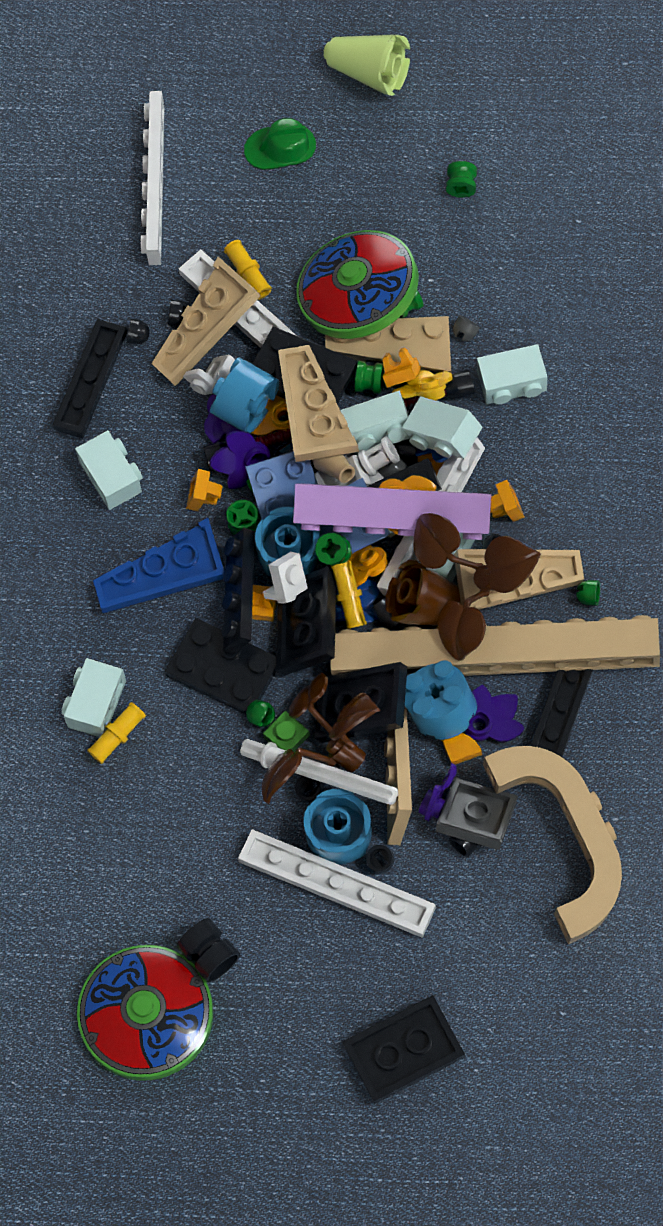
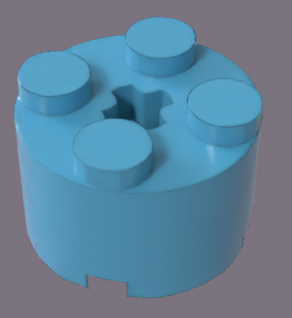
[210,357,279,433]
[255,507,320,577]
[405,660,477,740]
[304,789,372,865]

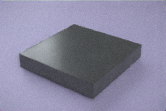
[435,778,518,850]

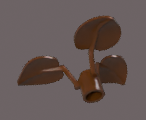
[413,513,541,661]
[262,673,380,805]

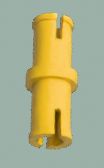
[224,240,272,300]
[331,561,367,629]
[87,702,146,764]

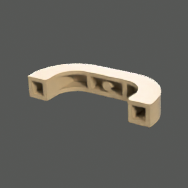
[483,746,622,944]

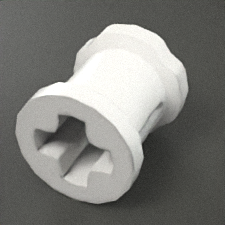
[358,436,400,477]

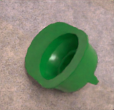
[244,118,316,170]

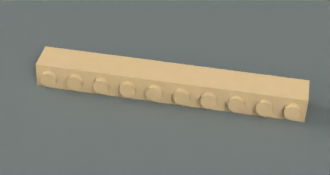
[331,615,660,676]

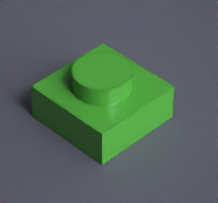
[263,711,310,751]

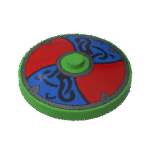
[296,230,419,339]
[77,945,213,1081]

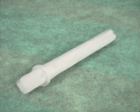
[240,739,398,805]

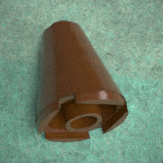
[385,559,461,626]

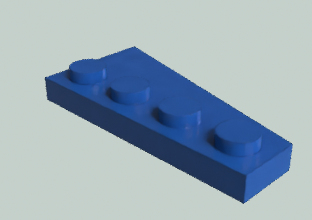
[93,518,224,613]

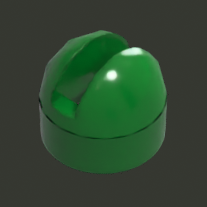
[576,580,600,606]
[246,700,276,727]

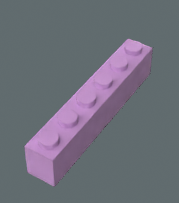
[293,483,492,540]

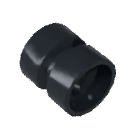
[177,918,240,983]

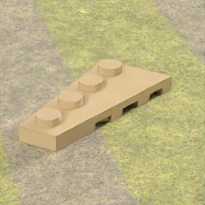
[152,257,261,386]
[325,316,451,372]
[278,345,359,462]
[454,549,584,610]
[384,707,412,845]

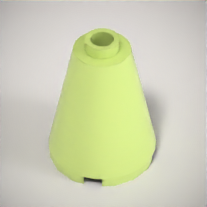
[324,35,410,96]

